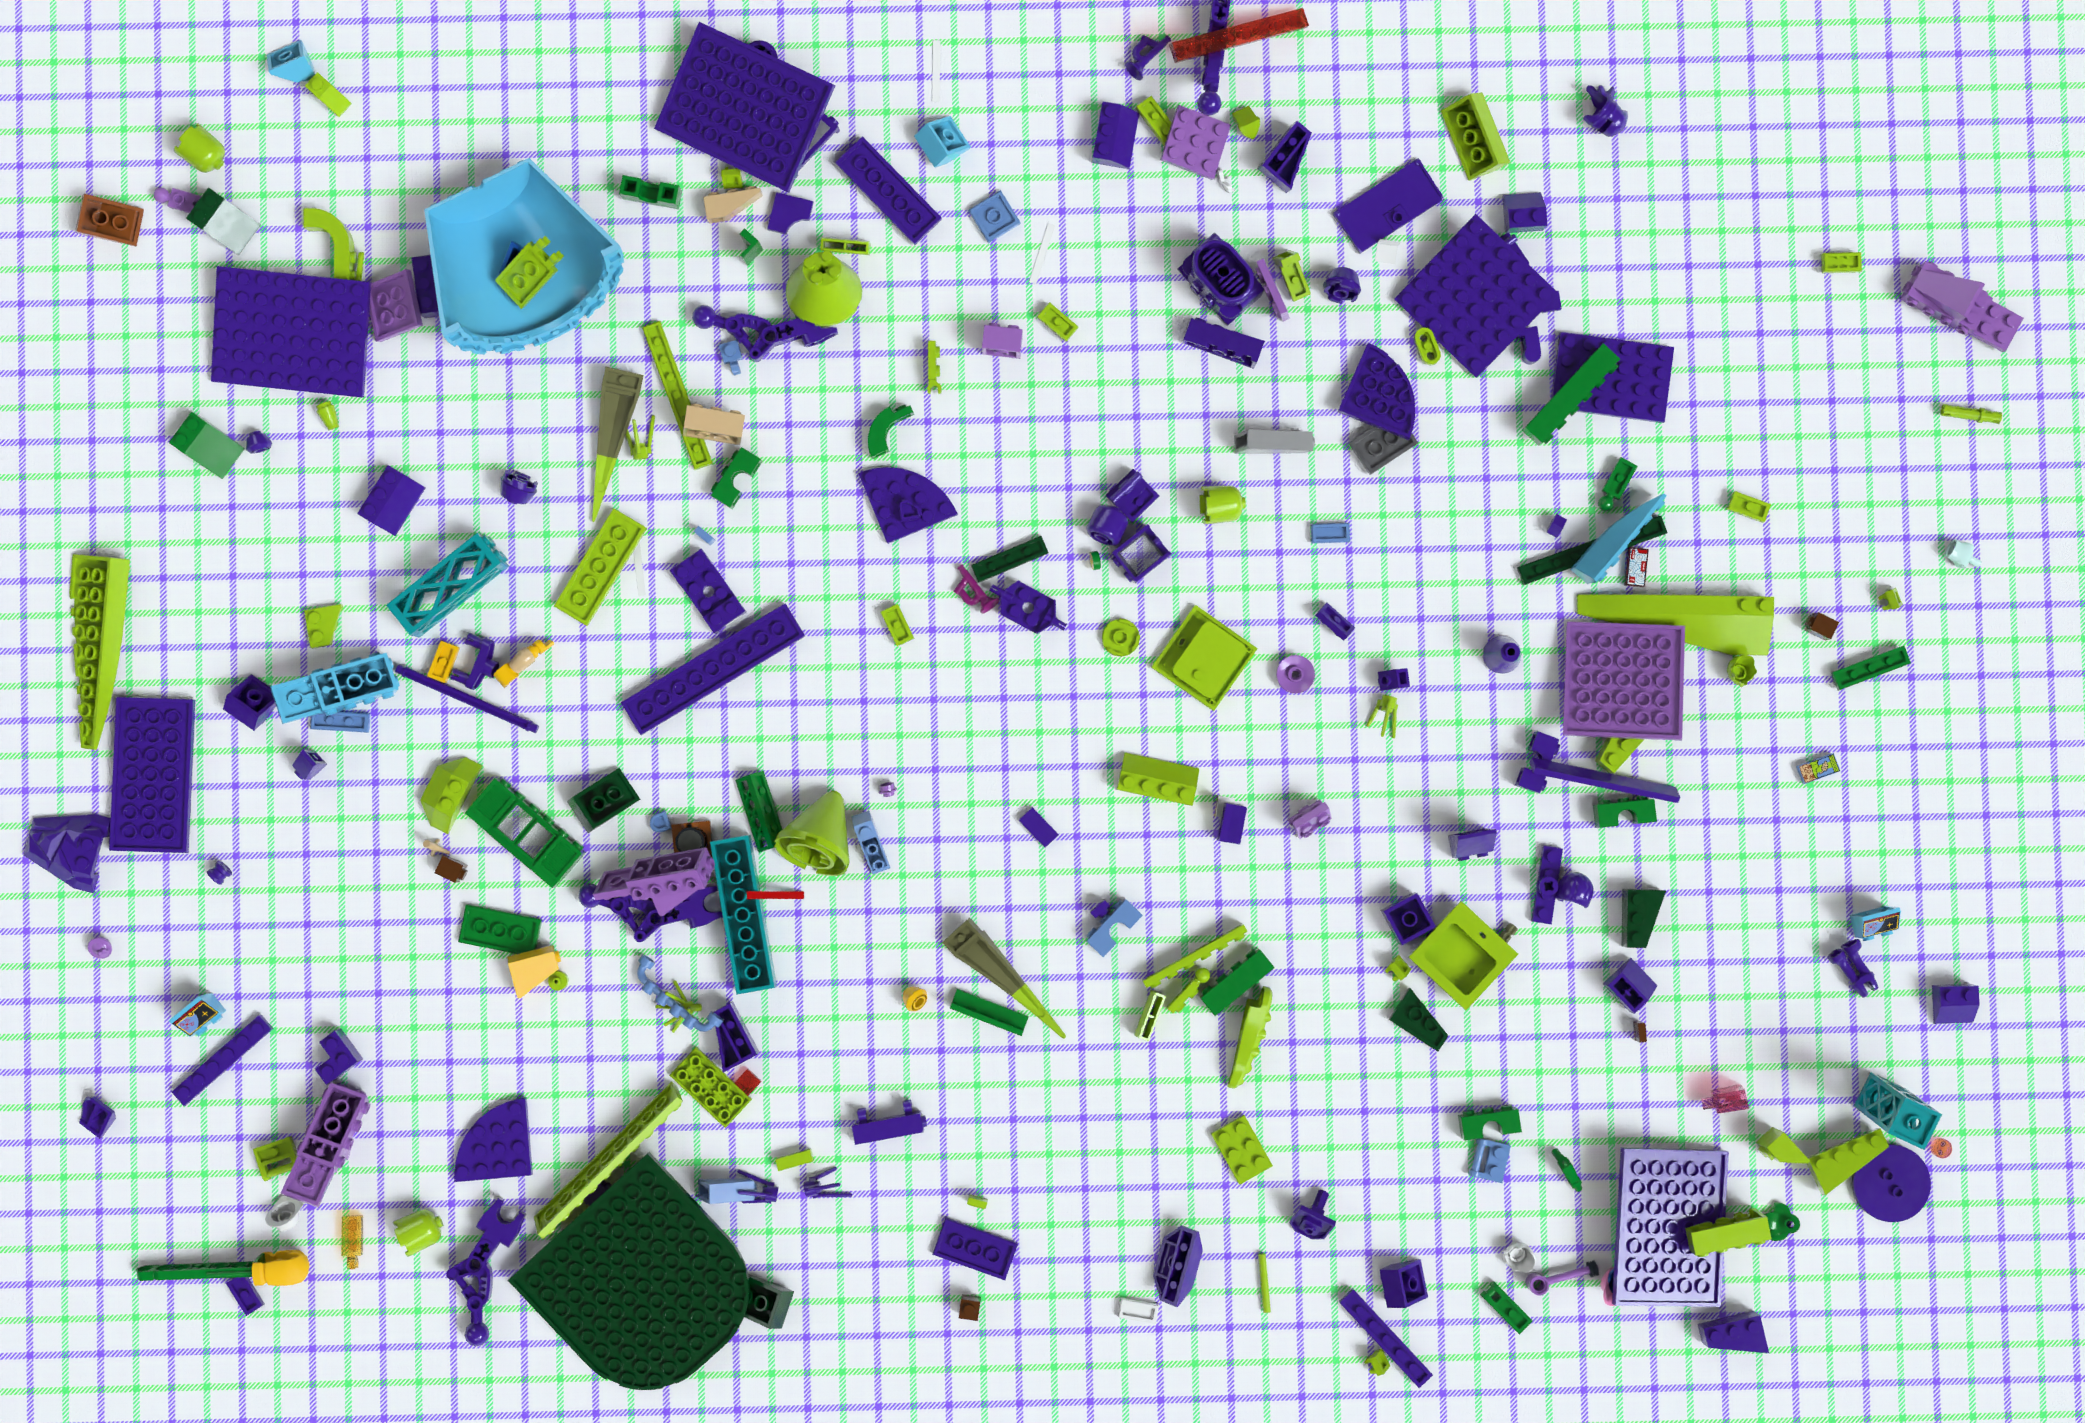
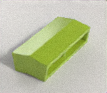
[820,237,871,255]
[1134,990,1166,1041]

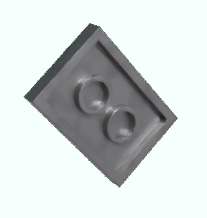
[1349,427,1418,475]

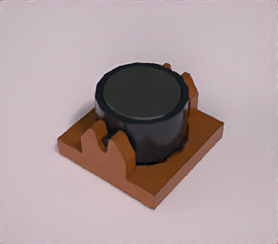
[671,821,713,858]

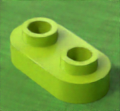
[1414,328,1441,366]

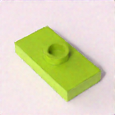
[1821,252,1862,274]

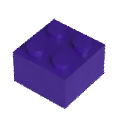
[1380,892,1436,945]

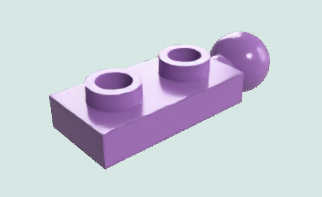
[153,187,202,213]

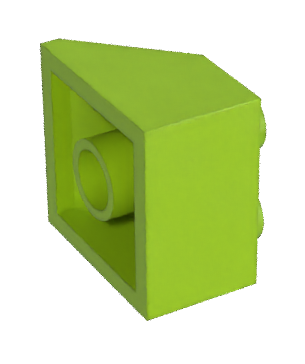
[1756,1127,1810,1164]

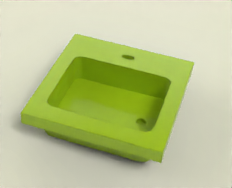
[1151,605,1258,711]
[1408,901,1518,1011]

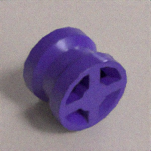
[207,861,232,885]
[1536,876,1558,896]

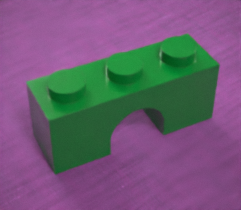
[619,175,682,210]
[711,447,763,510]
[1593,796,1657,828]
[1458,1104,1522,1141]

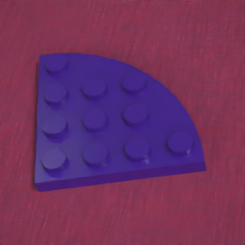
[1338,343,1415,440]
[858,467,958,544]
[454,1097,533,1182]

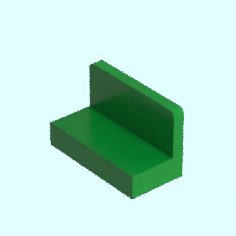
[740,228,763,266]

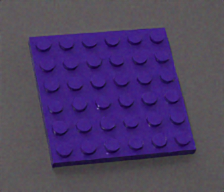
[1394,214,1559,378]

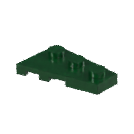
[1389,987,1448,1052]

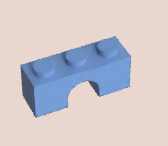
[1086,899,1143,957]

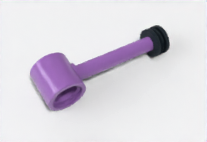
[1525,1260,1599,1296]

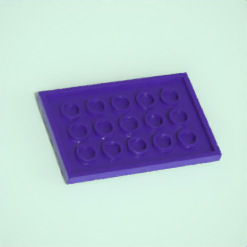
[1551,332,1674,423]

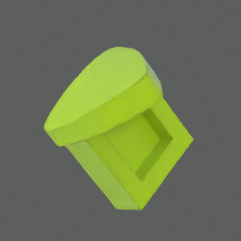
[1232,106,1260,139]

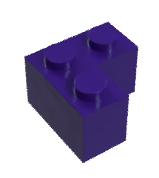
[315,1029,363,1085]

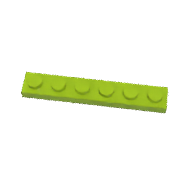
[1142,924,1247,989]

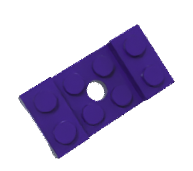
[670,549,747,634]

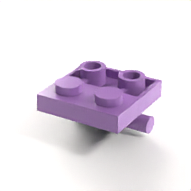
[1288,799,1332,839]

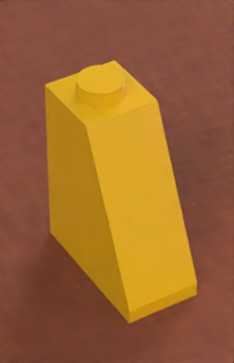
[507,945,561,998]

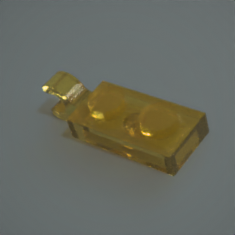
[341,1215,363,1270]

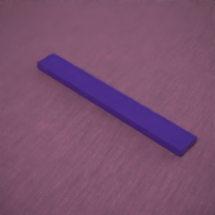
[1529,757,1681,803]

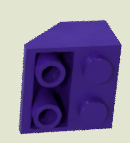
[1603,958,1657,1014]

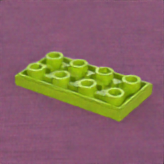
[669,1046,752,1128]

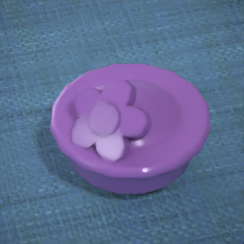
[87,937,112,959]

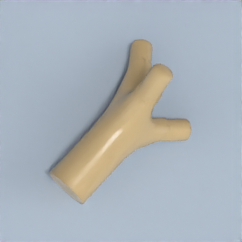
[423,839,450,857]

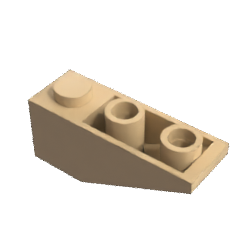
[703,186,763,224]

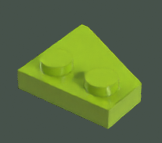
[304,604,343,649]

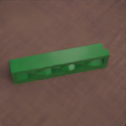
[735,771,783,853]
[950,989,1029,1036]

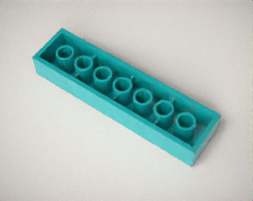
[710,835,777,995]

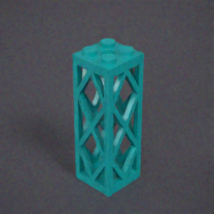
[386,533,509,638]
[1854,1072,1943,1150]

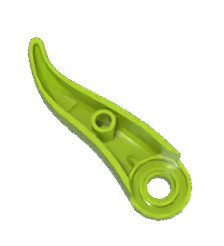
[1227,986,1273,1089]

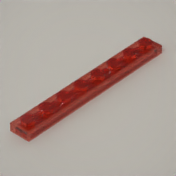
[1169,8,1309,63]

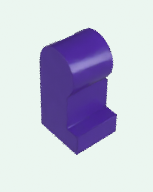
[1516,326,1541,365]

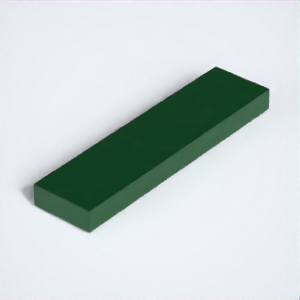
[971,536,1049,583]

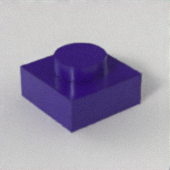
[1090,899,1110,918]

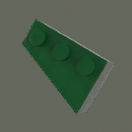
[1621,889,1666,948]

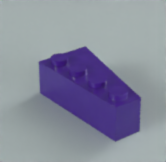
[1182,317,1265,369]

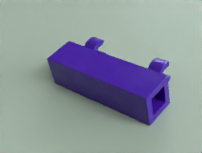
[852,1099,927,1145]

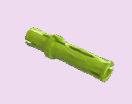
[1940,404,2002,424]

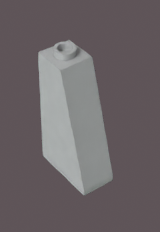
[1234,429,1315,454]

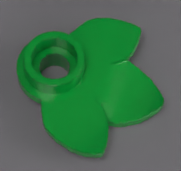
[1764,1202,1800,1241]

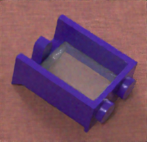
[1111,524,1172,584]

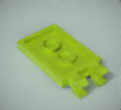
[495,236,564,309]

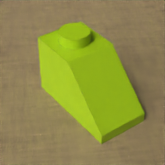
[305,72,352,117]

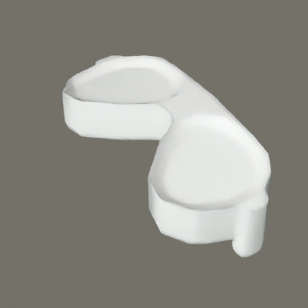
[1216,168,1235,193]

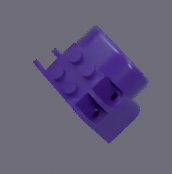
[1177,233,1264,326]

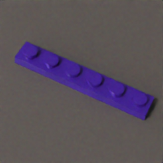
[172,1015,274,1106]
[1339,1288,1433,1388]

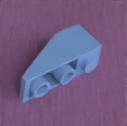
[851,810,890,875]

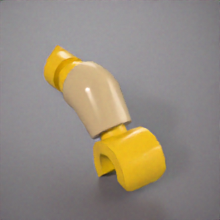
[493,639,554,688]

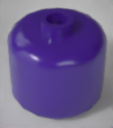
[1086,505,1128,546]

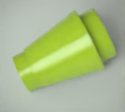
[316,401,339,431]

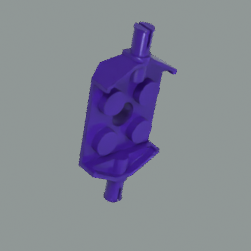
[989,580,1067,634]

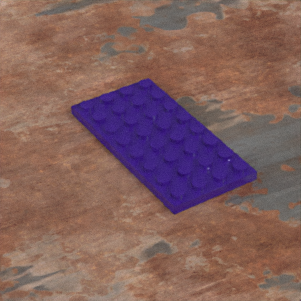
[109,697,196,853]

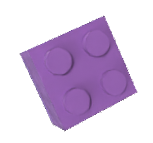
[982,323,1023,359]

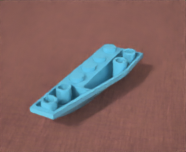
[1570,493,1667,584]

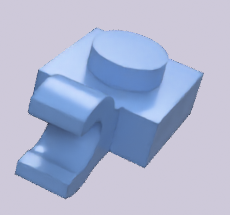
[719,340,743,376]

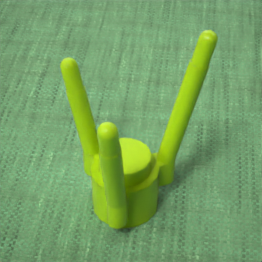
[626,415,655,460]
[1366,695,1398,739]

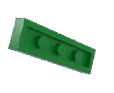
[1831,646,1911,691]

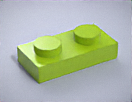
[1037,302,1079,342]
[1727,491,1771,523]
[881,604,915,647]

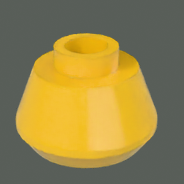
[902,986,927,1011]

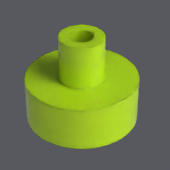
[548,971,569,991]

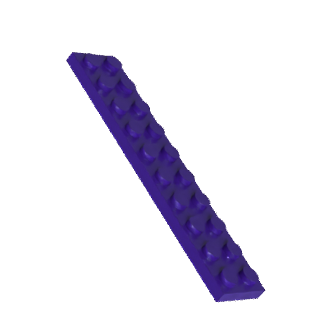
[621,603,806,736]

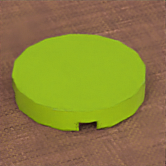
[1102,618,1140,657]

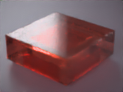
[734,1069,762,1096]

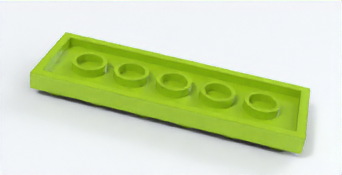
[554,508,647,626]

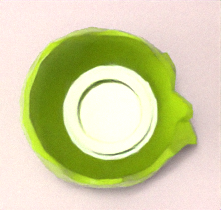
[1727,655,1757,688]

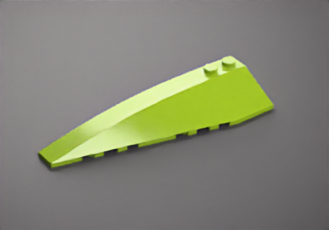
[69,554,130,750]
[1577,595,1774,656]

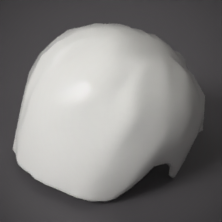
[1503,1243,1536,1273]

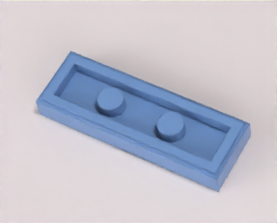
[310,712,371,733]

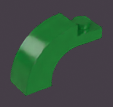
[868,405,914,459]

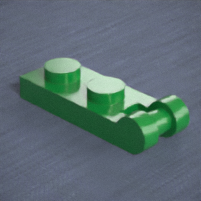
[1480,1281,1533,1335]

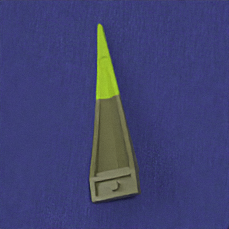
[592,367,644,522]
[942,917,1066,1039]

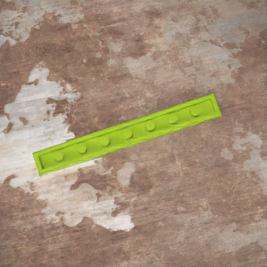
[642,321,713,470]

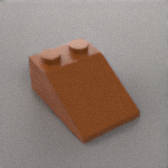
[75,194,144,247]

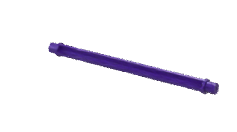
[395,665,539,733]

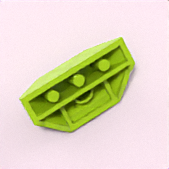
[420,757,483,834]

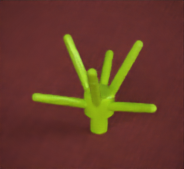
[655,980,702,1033]

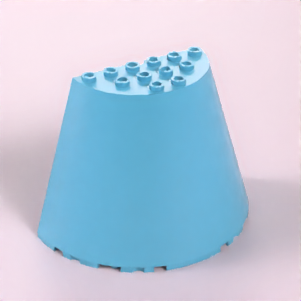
[424,158,624,355]

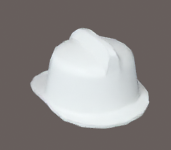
[265,1195,304,1232]

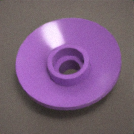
[1276,655,1315,694]

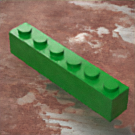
[1522,343,1620,446]

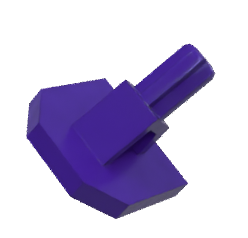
[1289,1189,1336,1240]

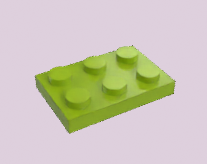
[1211,1115,1273,1185]

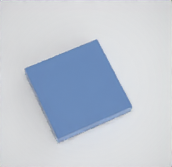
[968,190,1021,244]

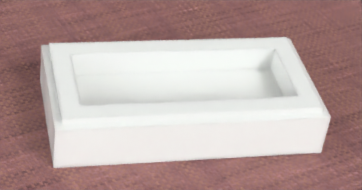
[1118,1297,1159,1324]

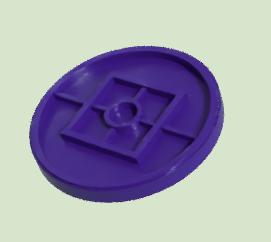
[1852,1144,1931,1222]

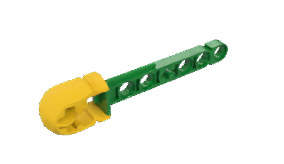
[136,1250,309,1286]

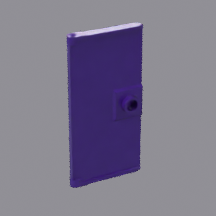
[1333,158,1445,254]

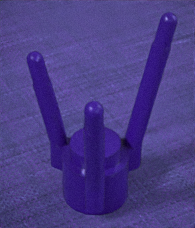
[803,1167,852,1199]
[737,1170,779,1204]

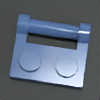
[1468,1138,1511,1183]

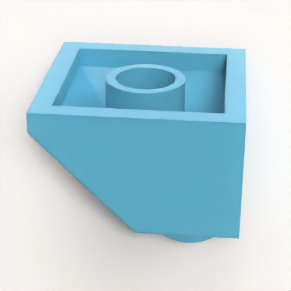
[266,40,315,83]

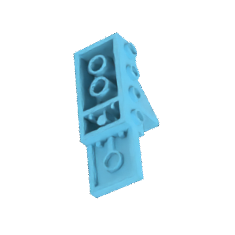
[270,652,400,724]

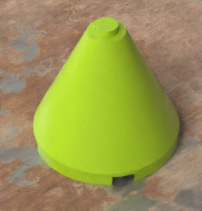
[774,790,850,876]

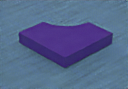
[767,192,814,235]

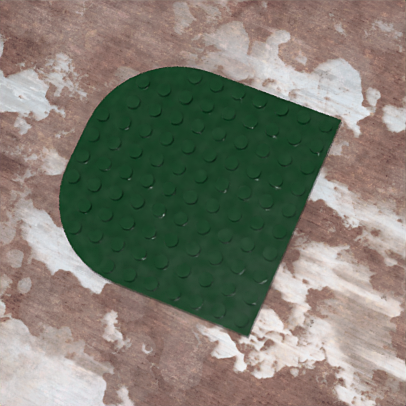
[508,1152,750,1390]

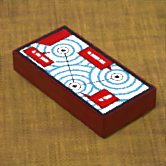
[1624,547,1649,588]

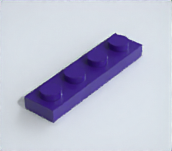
[1531,846,1563,925]

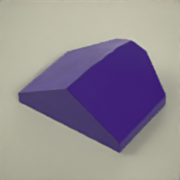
[79,1096,116,1139]

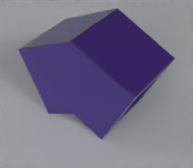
[1547,514,1567,538]

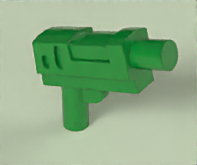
[1551,1148,1582,1192]

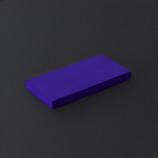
[932,1217,1018,1280]

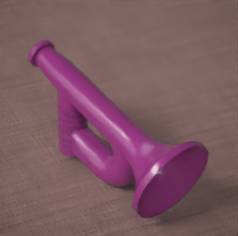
[953,564,999,614]

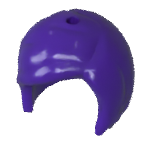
[1556,872,1594,908]

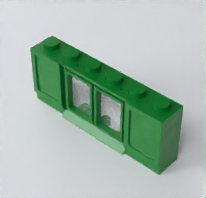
[465,778,586,888]

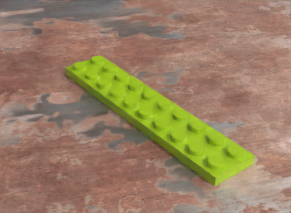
[534,1081,683,1239]

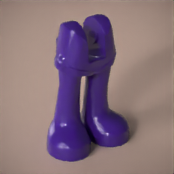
[1827,939,1878,998]

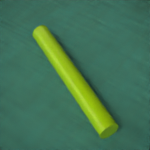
[1258,1253,1271,1313]

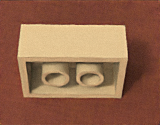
[683,404,745,445]

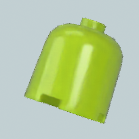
[174,123,225,173]
[1199,485,1246,525]
[393,1209,444,1257]

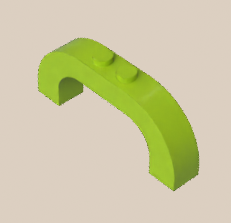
[303,208,357,280]

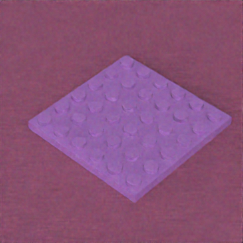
[1563,622,1685,741]

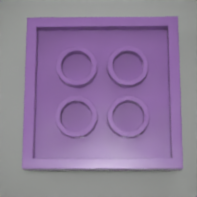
[1160,105,1231,180]
[1255,258,1290,322]
[369,269,423,342]

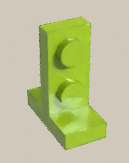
[1272,250,1311,302]

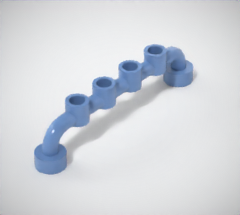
[637,954,723,1032]

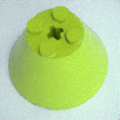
[786,251,862,326]

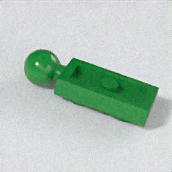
[1598,457,1638,511]

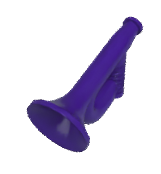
[1125,35,1171,81]

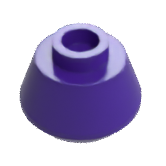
[246,431,272,454]

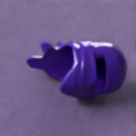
[1583,85,1628,137]

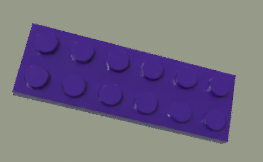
[835,136,942,245]

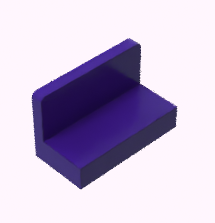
[1217,803,1247,844]

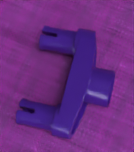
[451,633,499,690]

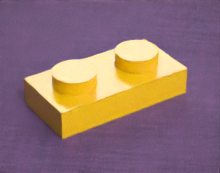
[427,641,460,683]

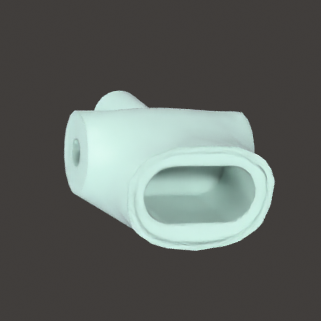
[1945,539,1982,569]

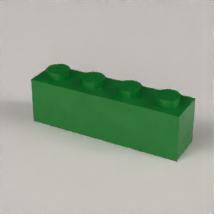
[1200,949,1275,1016]

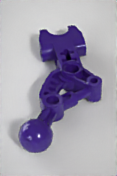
[1197,0,1230,116]
[692,305,838,362]
[578,884,723,942]
[446,1197,527,1346]

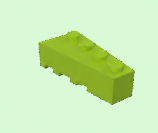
[1595,738,1644,774]
[1807,1128,1889,1195]

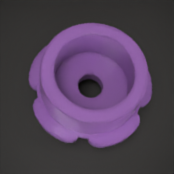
[879,782,897,797]

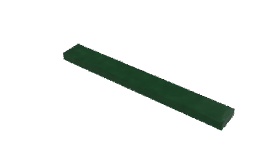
[1517,516,1668,585]

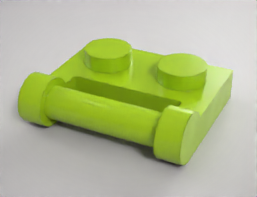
[253,1136,298,1181]

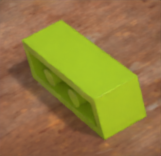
[775,1148,814,1171]

